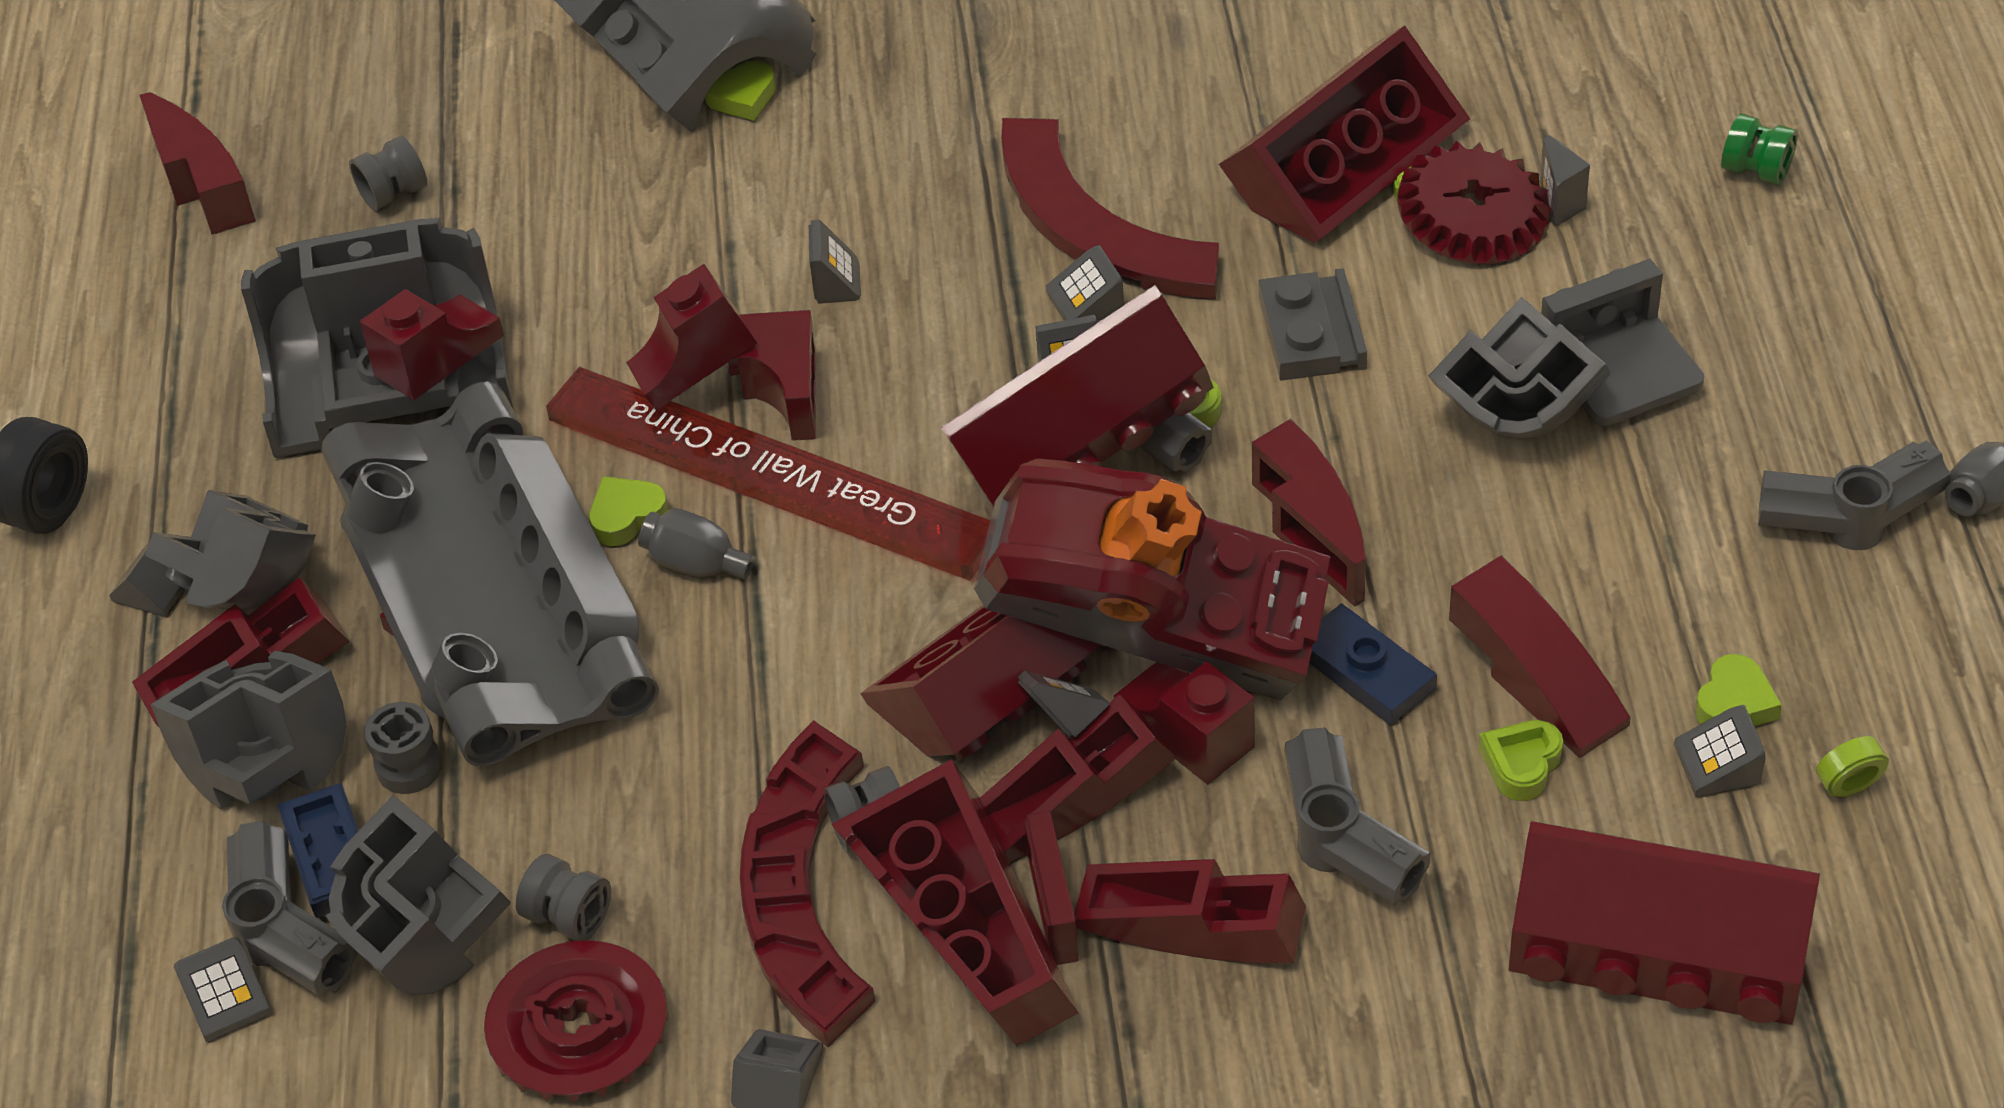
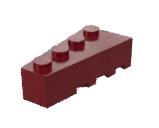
[831,759,1079,1046]

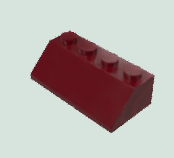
[1219,25,1471,243]
[941,285,1214,508]
[860,605,1110,759]
[1508,821,1820,1025]

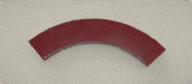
[1001,118,1219,299]
[740,720,875,1047]

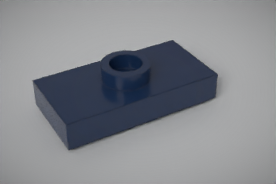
[1309,603,1437,725]
[277,783,358,918]

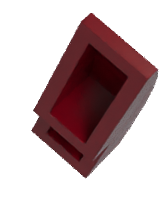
[139,92,256,235]
[1252,418,1366,607]
[1449,555,1631,758]
[132,577,350,727]
[980,694,1177,863]
[1074,859,1306,964]

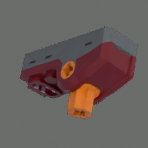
[974,458,1331,701]

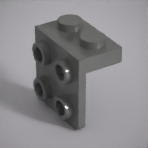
[1541,258,1705,426]

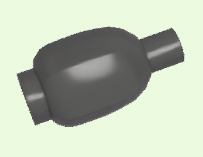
[1945,442,2004,516]
[638,508,755,579]

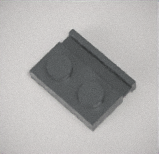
[1259,268,1367,381]

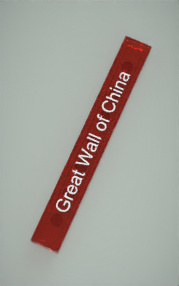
[546,367,991,581]

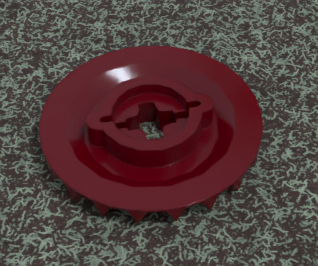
[1397,141,1551,264]
[484,940,669,1103]

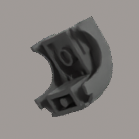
[554,0,816,132]
[241,218,513,458]

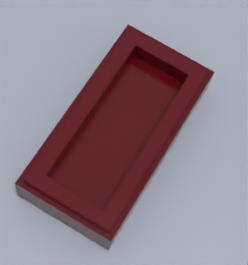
[1024,811,1078,965]

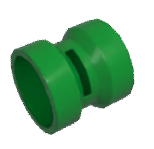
[1721,113,1798,186]

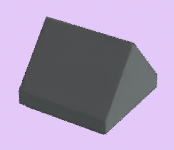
[109,543,184,617]

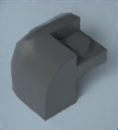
[1428,297,1611,440]
[145,490,316,611]
[151,651,347,808]
[326,795,511,996]

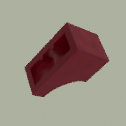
[626,264,757,410]
[360,289,504,400]
[728,310,816,441]
[1114,661,1255,785]

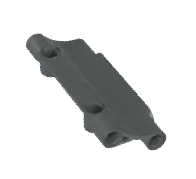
[321,382,659,767]

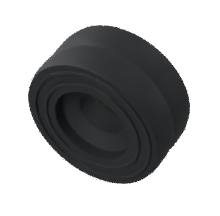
[0,417,88,534]

